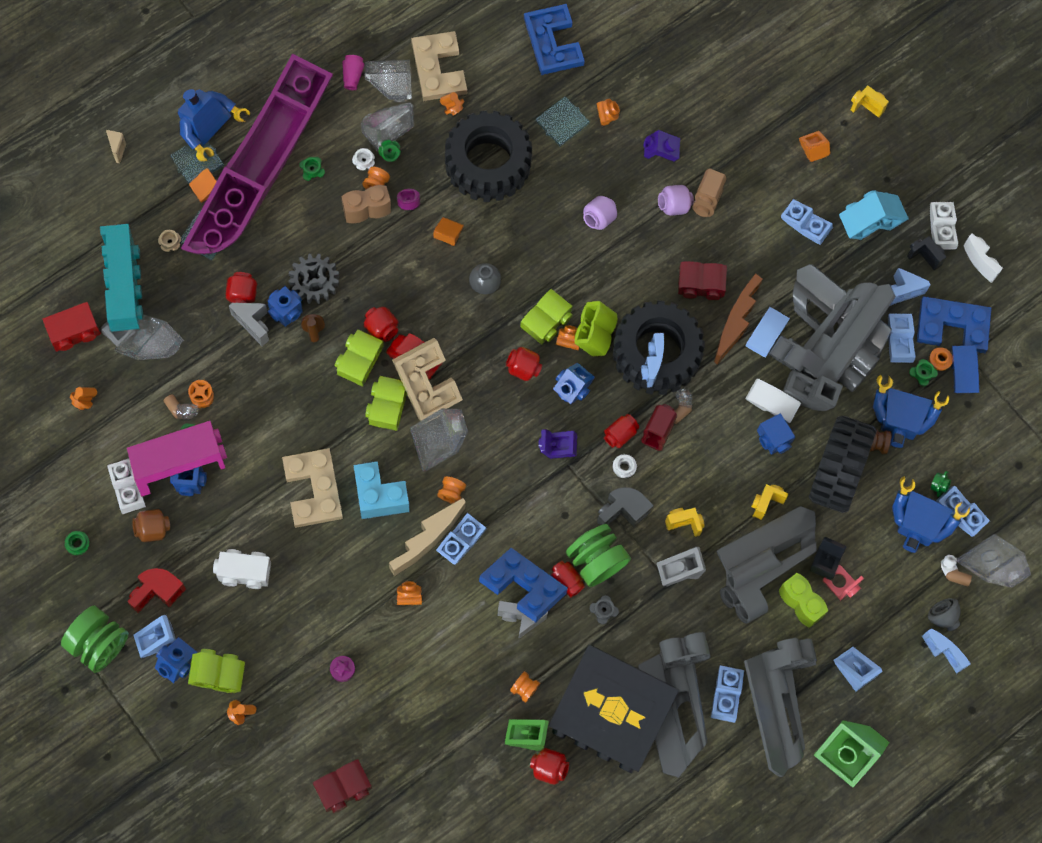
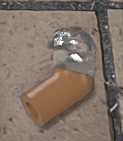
[674,389,692,424]
[163,394,198,419]

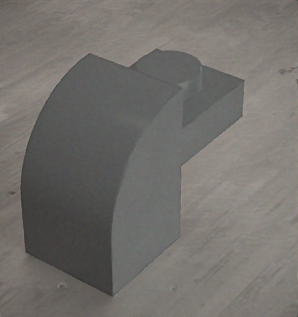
[783,370,843,411]
[597,487,654,527]

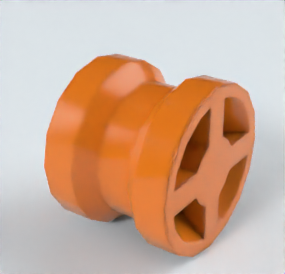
[362,167,390,189]
[188,380,214,408]
[437,477,466,504]
[510,671,541,703]

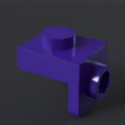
[644,130,680,162]
[539,429,577,459]

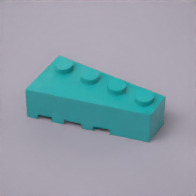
[100,224,143,332]

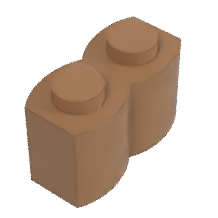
[692,169,726,217]
[342,185,391,223]

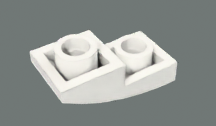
[930,202,958,249]
[964,234,1003,283]
[745,379,801,423]
[107,459,146,514]

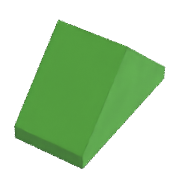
[505,719,549,751]

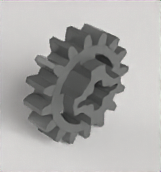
[289,254,339,304]

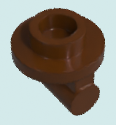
[301,314,325,342]

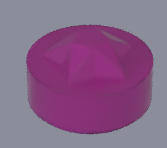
[397,189,420,210]
[330,656,355,682]

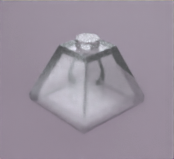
[365,60,412,102]
[361,102,414,151]
[114,315,184,360]
[410,408,468,472]
[957,534,1031,588]

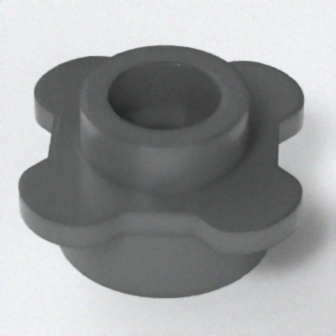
[589,595,619,624]

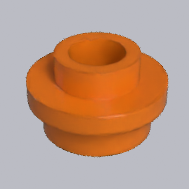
[929,348,953,371]

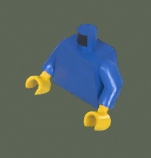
[178,89,250,162]
[873,375,949,448]
[892,476,970,553]

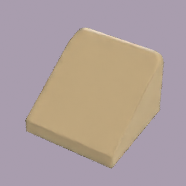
[106,130,126,163]

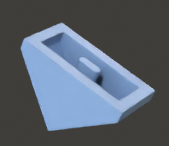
[134,615,176,658]
[834,647,882,692]

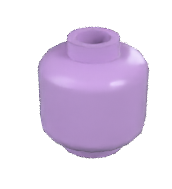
[658,185,694,216]
[583,196,617,230]

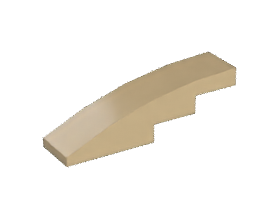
[389,498,466,576]

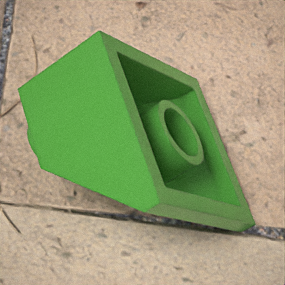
[814,721,890,787]

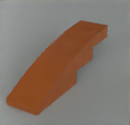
[714,274,763,365]

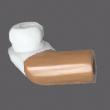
[941,555,972,587]

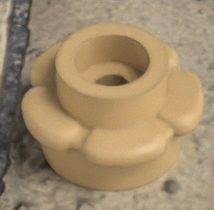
[158,230,181,252]

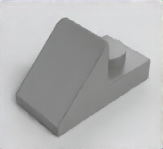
[229,303,269,346]
[657,547,706,586]
[497,601,548,638]

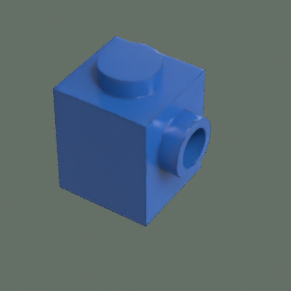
[757,413,795,455]

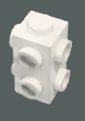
[213,549,271,589]

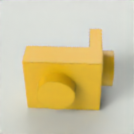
[850,86,889,117]
[751,484,788,520]
[665,508,704,537]

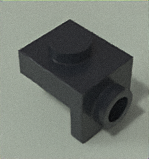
[907,236,946,271]
[810,537,846,581]

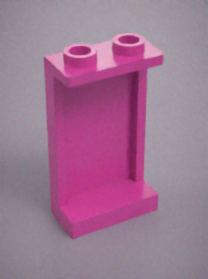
[127,421,227,497]

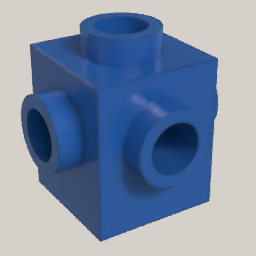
[267,286,303,327]
[553,363,595,404]
[170,466,207,496]
[155,637,197,684]

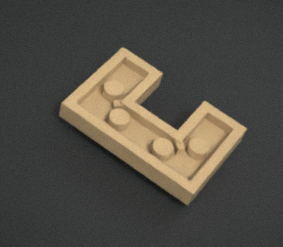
[411,31,467,101]
[392,338,463,422]
[282,448,343,528]

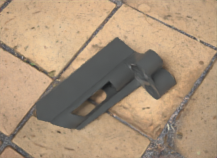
[793,264,892,392]
[768,283,896,382]
[717,506,816,624]
[638,632,711,778]
[744,638,817,777]

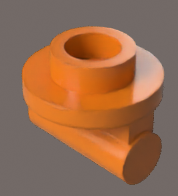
[440,92,465,116]
[597,99,620,126]
[556,325,579,350]
[70,387,97,410]
[397,581,422,605]
[227,700,256,725]

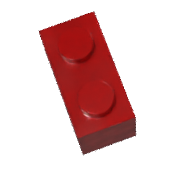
[42,302,101,352]

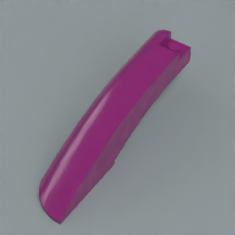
[181,54,333,254]

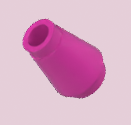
[342,55,365,90]

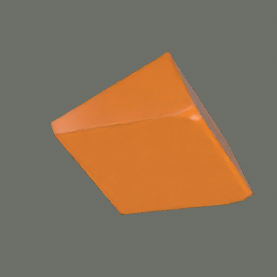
[799,131,830,162]
[189,168,217,203]
[434,217,464,246]

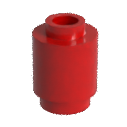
[604,414,640,448]
[551,561,585,598]

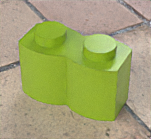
[520,289,573,345]
[575,301,617,356]
[335,330,383,386]
[365,376,407,431]
[779,573,828,628]
[188,649,245,693]

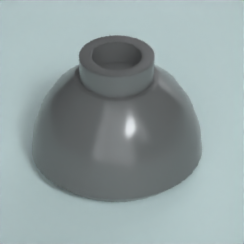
[469,263,501,294]
[928,598,961,631]

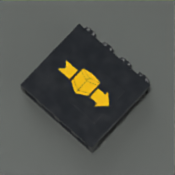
[548,644,679,773]

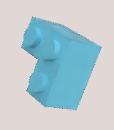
[839,190,908,240]
[354,462,409,519]

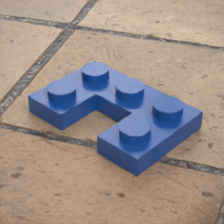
[524,4,585,75]
[916,297,991,353]
[479,548,568,623]

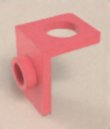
[823,565,864,601]

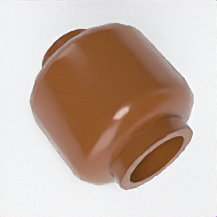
[132,509,170,542]

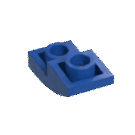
[952,345,979,393]

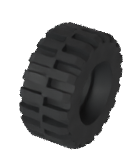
[445,110,532,202]
[613,300,705,395]
[809,416,877,513]

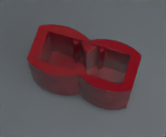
[678,261,727,300]
[641,404,677,451]
[313,759,373,813]

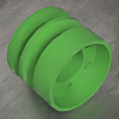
[566,524,631,587]
[61,606,129,673]

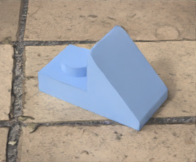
[890,268,930,306]

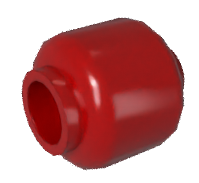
[225,272,257,303]
[364,307,399,342]
[506,347,542,381]
[530,748,569,785]

